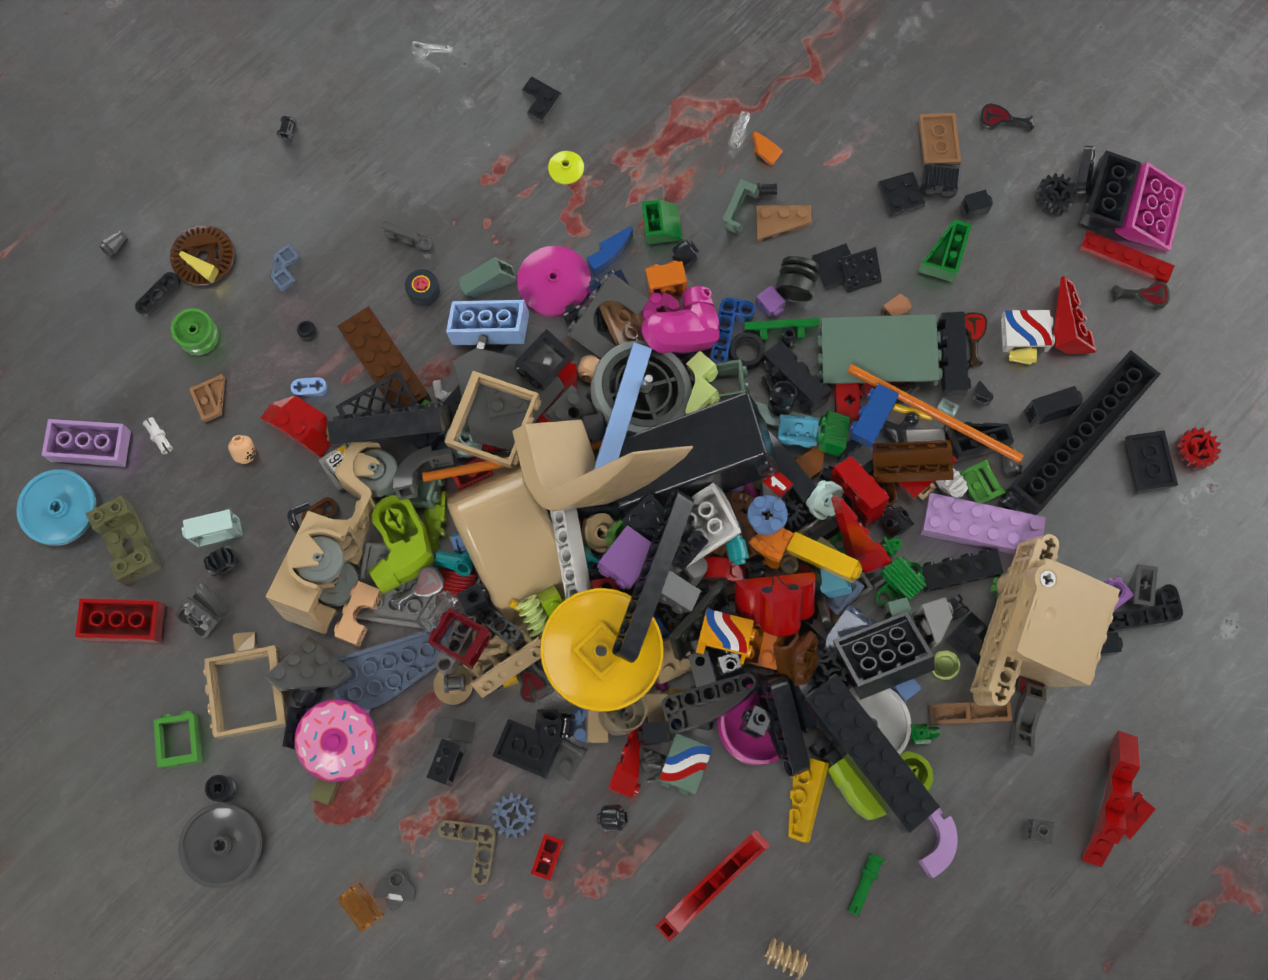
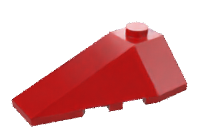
[1054,276,1097,354]
[608,726,641,799]

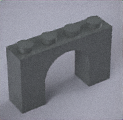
[567,273,649,359]

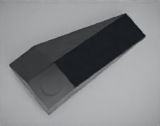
[945,612,1017,682]

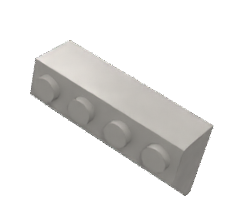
[913,597,953,650]

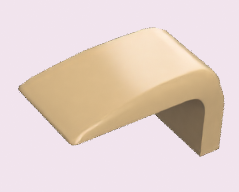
[512,420,693,511]
[447,465,566,624]

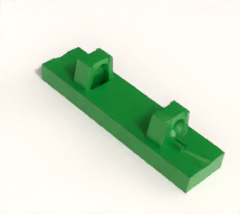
[743,318,820,340]

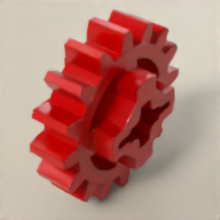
[1177,427,1221,469]

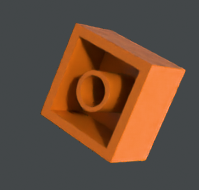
[645,261,687,298]

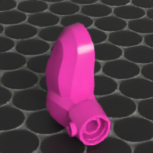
[642,286,719,354]

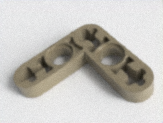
[438,820,497,886]

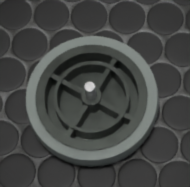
[591,341,692,437]

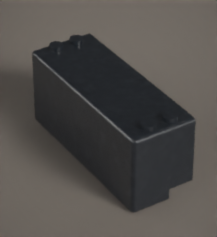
[617,392,780,513]

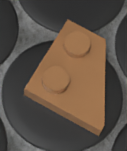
[189,374,225,423]

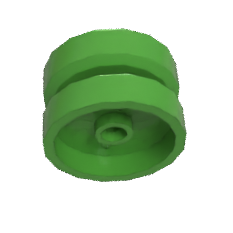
[171,308,220,356]

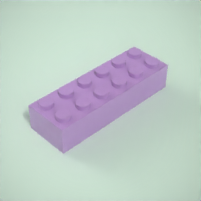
[919,493,1046,555]

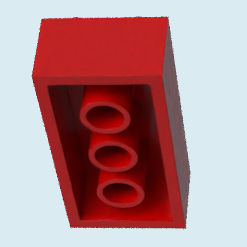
[75,598,165,643]

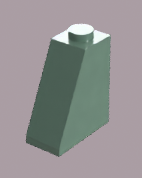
[458,257,517,298]

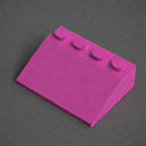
[1115,162,1186,252]

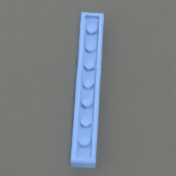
[594,342,652,470]

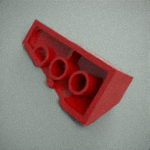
[831,496,893,573]

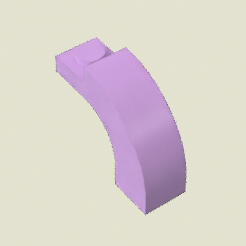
[918,808,958,878]

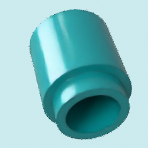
[726,535,749,565]

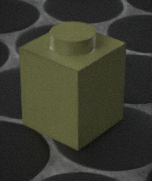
[309,778,341,806]

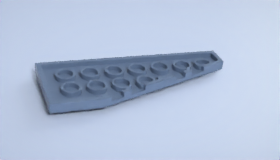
[333,622,481,710]

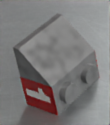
[760,472,793,516]

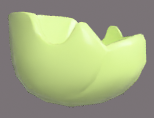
[932,650,960,680]

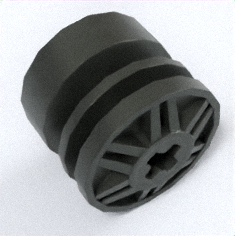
[775,256,820,302]

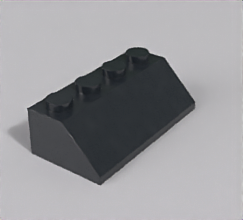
[1079,150,1141,229]

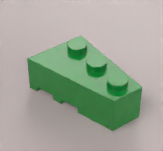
[918,219,972,282]

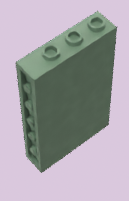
[818,314,942,387]

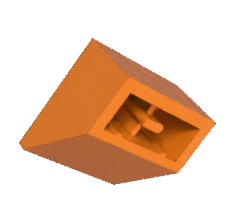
[745,625,779,670]

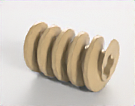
[763,938,810,980]

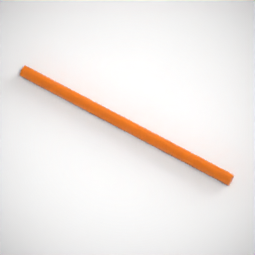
[847,364,1024,463]
[422,439,603,482]

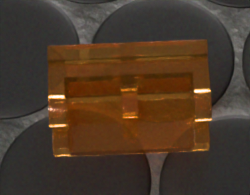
[337,883,384,932]

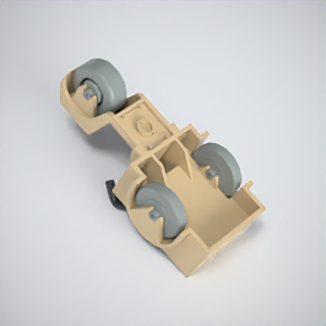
[266,441,398,634]

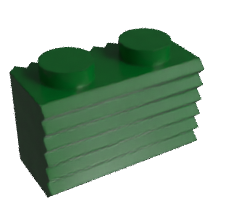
[816,410,850,456]
[880,556,927,601]

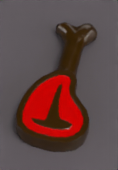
[965,312,987,367]

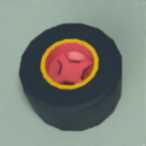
[405,269,440,306]

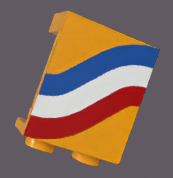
[696,609,756,665]

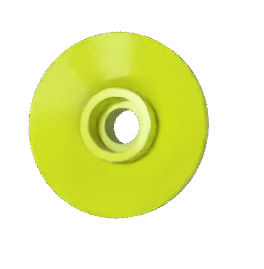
[548,151,584,185]

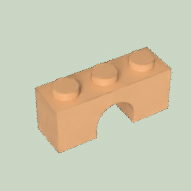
[334,581,383,647]

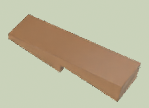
[929,700,1012,725]

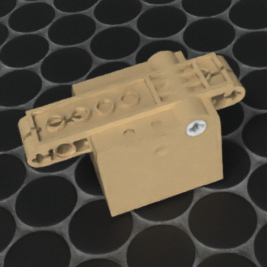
[970,534,1120,706]

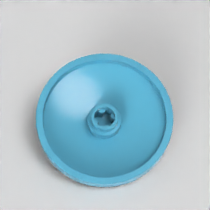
[17,469,96,546]

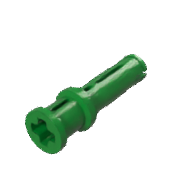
[847,852,886,916]

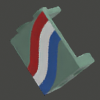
[654,733,713,796]

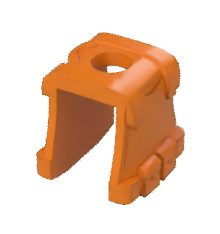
[749,528,794,570]

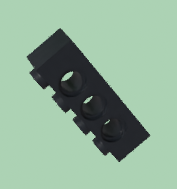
[922,549,1004,593]

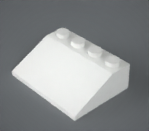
[670,483,742,574]

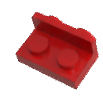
[1123,792,1156,840]

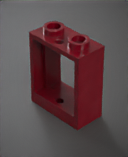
[428,608,493,669]

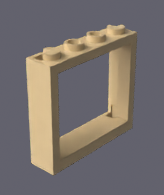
[445,371,541,469]
[203,645,288,739]

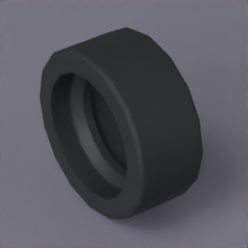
[729,332,765,370]

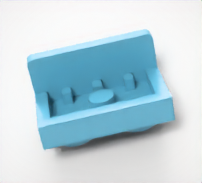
[777,414,819,447]

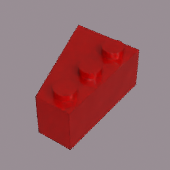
[831,456,890,528]

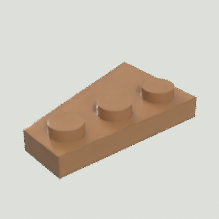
[756,205,812,242]

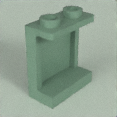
[722,179,760,233]
[386,463,445,509]

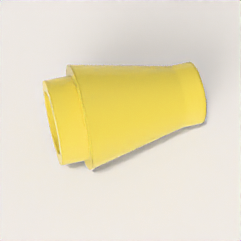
[1009,347,1037,365]

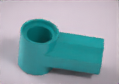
[435,550,474,577]

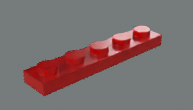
[1079,231,1175,284]

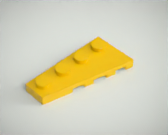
[788,757,829,843]

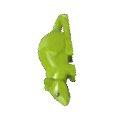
[423,491,447,552]

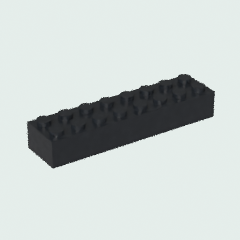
[799,674,940,833]

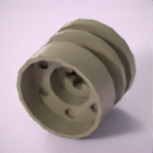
[598,697,647,736]

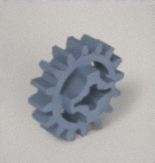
[491,794,536,839]

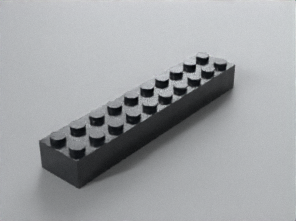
[1006,350,1161,515]

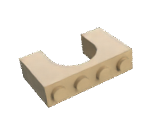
[586,690,668,744]

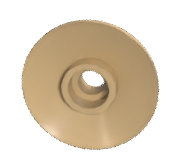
[433,665,473,705]

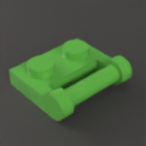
[959,459,1006,504]

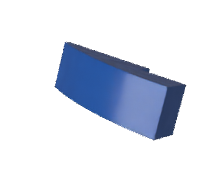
[587,226,633,276]

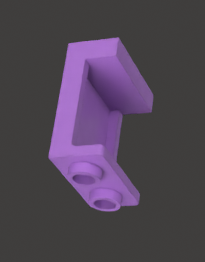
[597,525,651,591]

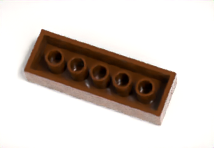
[337,306,432,409]

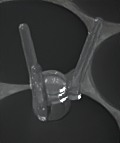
[411,41,453,71]

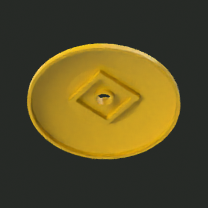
[540,588,664,712]

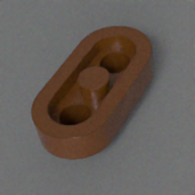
[301,497,339,522]

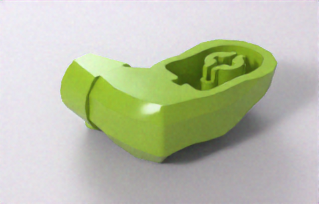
[368,495,435,594]
[828,751,933,820]

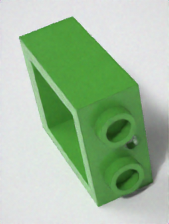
[153,711,203,769]

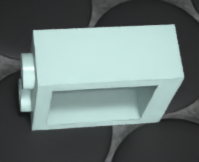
[182,509,243,547]

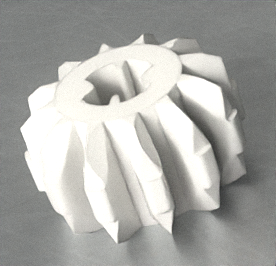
[935,468,968,499]

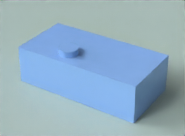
[446,300,529,345]

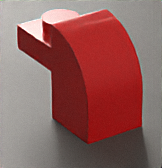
[702,557,745,583]

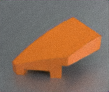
[752,131,783,166]

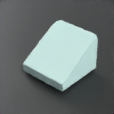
[936,397,959,417]

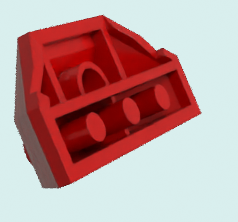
[260,396,331,458]

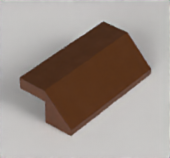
[872,440,954,483]

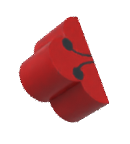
[735,572,815,636]

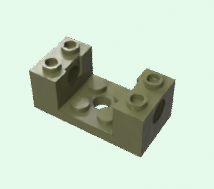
[86,495,163,586]

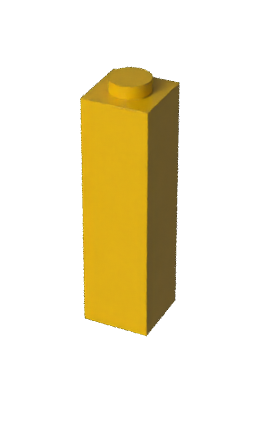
[786,532,862,584]

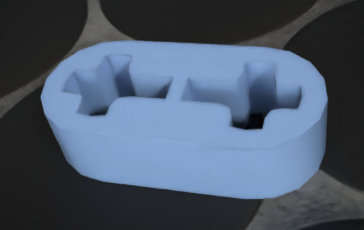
[291,377,328,398]

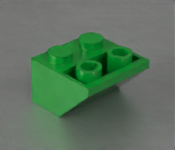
[642,200,683,245]

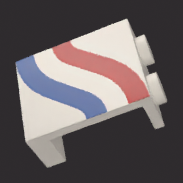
[1000,310,1055,352]

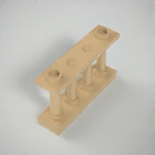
[462,617,541,698]

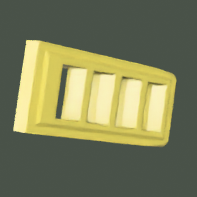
[179,251,219,283]

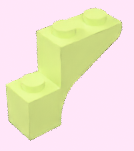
[685,351,720,414]

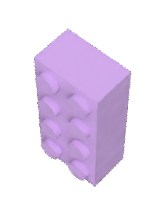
[41,419,131,467]

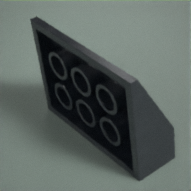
[833,611,935,700]

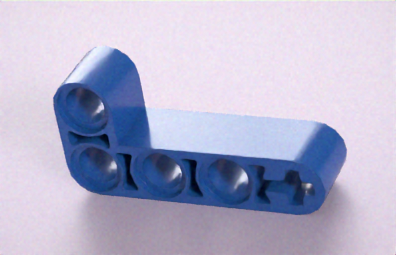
[710,298,755,364]

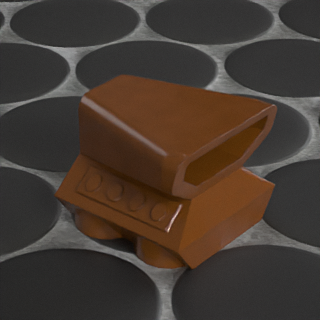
[773,631,818,686]

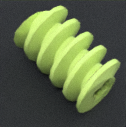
[515,595,548,639]

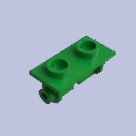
[880,537,902,559]
[910,724,941,745]

